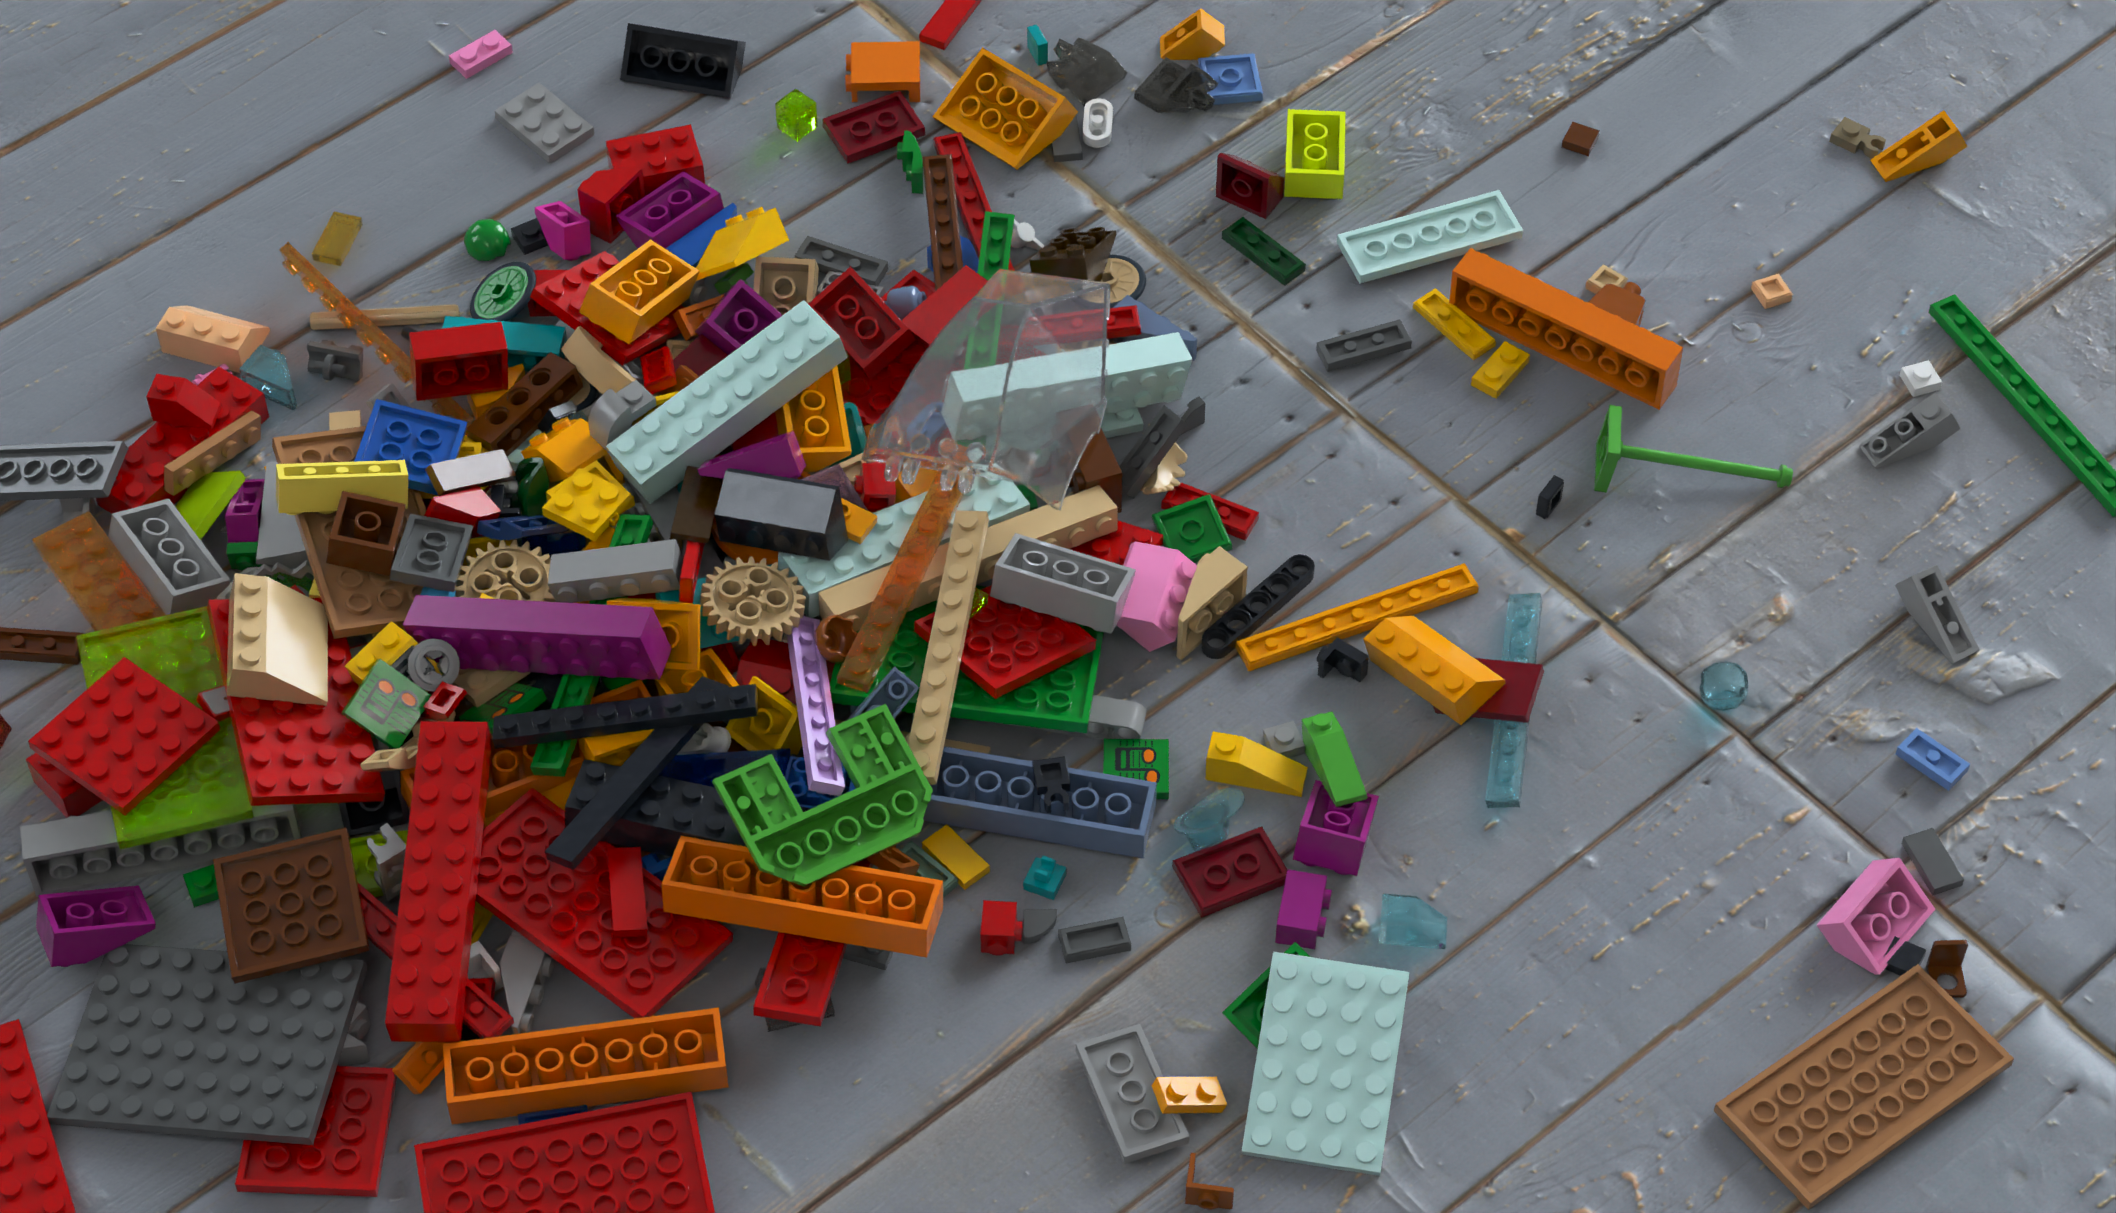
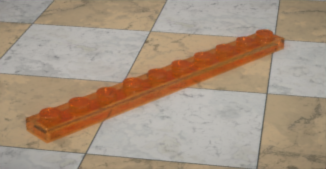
[279,242,475,436]
[837,443,981,693]

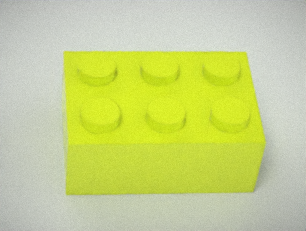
[1284,109,1346,199]

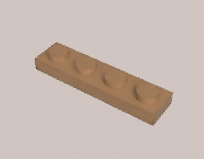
[164,410,261,496]

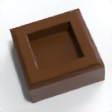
[1561,122,1600,156]

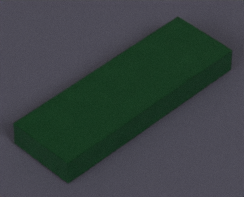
[1222,217,1306,286]

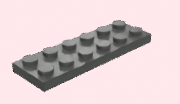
[0,441,128,501]

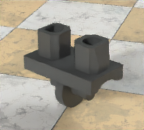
[307,340,363,381]

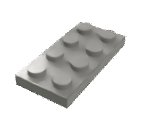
[1076,1024,1190,1164]

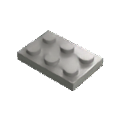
[494,83,594,164]

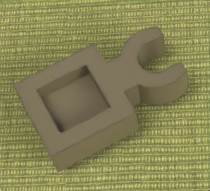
[1829,117,1886,158]

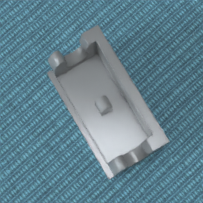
[367,823,406,901]

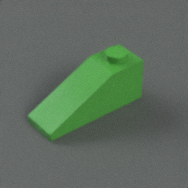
[1301,711,1367,807]

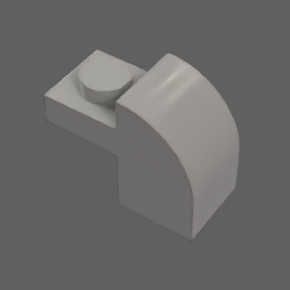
[588,380,656,453]

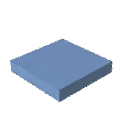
[1198,53,1263,106]

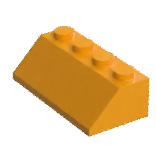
[775,366,852,473]
[1363,616,1505,725]

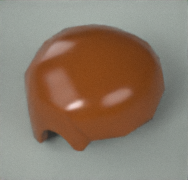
[814,615,865,664]

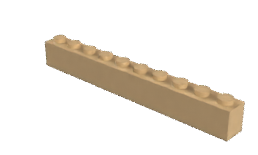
[818,485,1118,632]

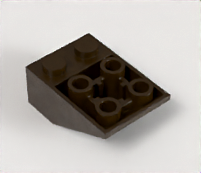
[1029,227,1116,294]

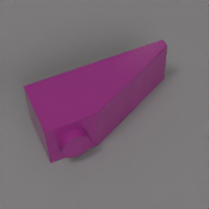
[225,479,265,543]

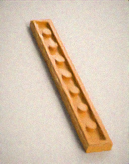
[1236,563,1479,671]

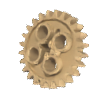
[455,539,556,602]
[700,556,806,646]

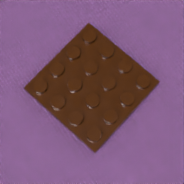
[213,827,370,984]

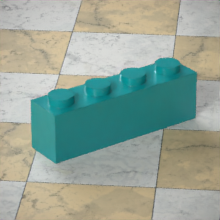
[442,316,567,371]

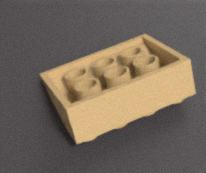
[227,573,328,706]

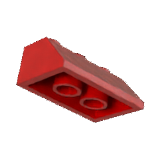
[735,639,836,712]

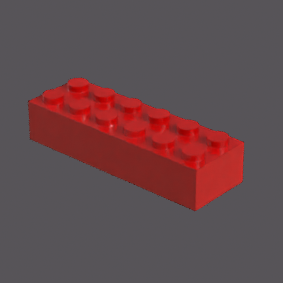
[96,366,270,514]

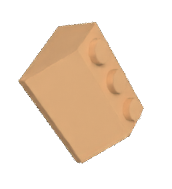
[156,306,270,374]

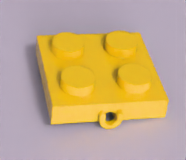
[542,468,632,541]

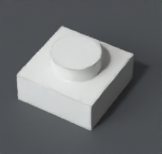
[1899,360,1942,397]

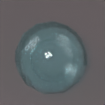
[1699,661,1749,711]

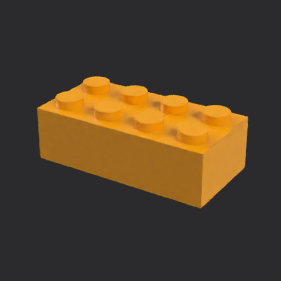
[579,239,700,344]

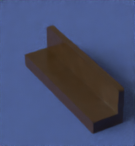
[670,466,723,553]

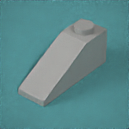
[1895,564,1980,664]

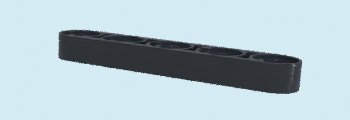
[1201,554,1315,659]

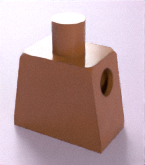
[1588,282,1646,326]

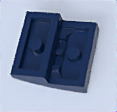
[477,515,569,540]

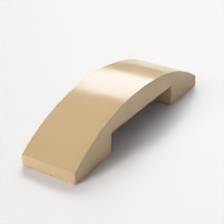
[561,326,660,397]
[360,711,456,772]

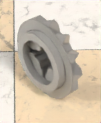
[407,639,460,691]

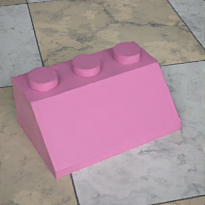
[1117,541,1197,652]
[1817,858,1935,975]

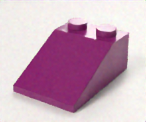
[695,279,782,355]
[698,431,806,479]
[1292,780,1379,876]
[36,885,156,967]

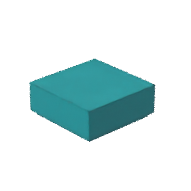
[1027,25,1048,66]

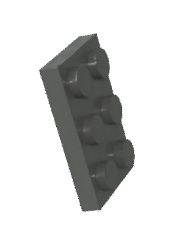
[390,513,473,592]

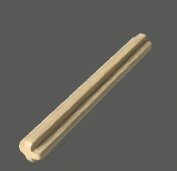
[310,304,460,330]

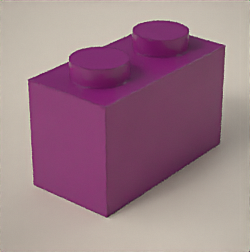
[1275,869,1332,949]

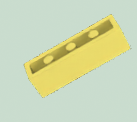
[276,460,409,515]

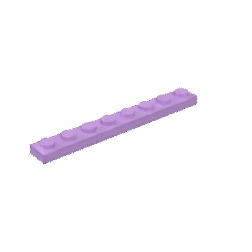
[787,616,845,796]

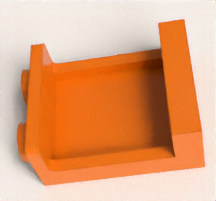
[845,41,920,102]

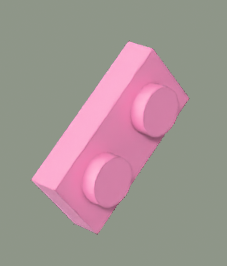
[449,30,513,79]

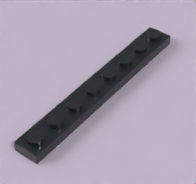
[492,684,758,749]

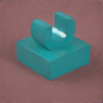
[1023,855,1067,900]

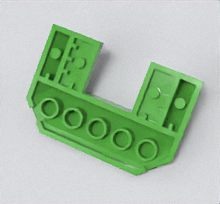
[712,704,933,887]

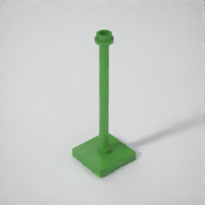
[1594,405,1793,493]

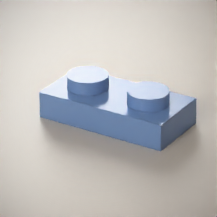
[1895,728,1970,791]

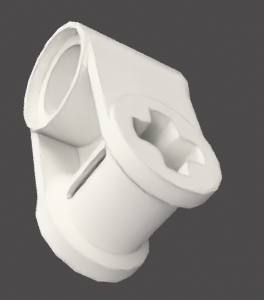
[674,723,731,760]

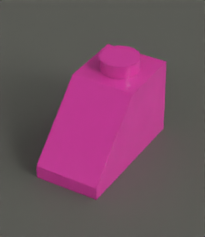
[534,201,591,261]

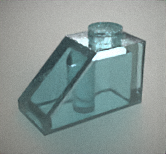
[239,345,297,410]
[1378,893,1447,949]

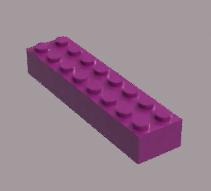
[403,595,672,680]

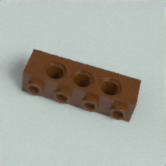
[466,352,584,457]

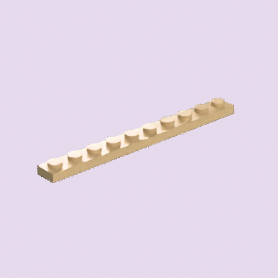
[908,510,989,785]

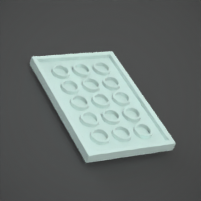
[1242,951,1410,1176]

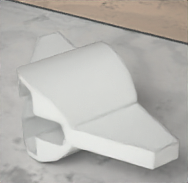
[1011,219,1044,250]

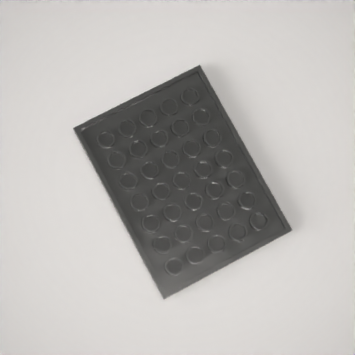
[47,944,368,1145]

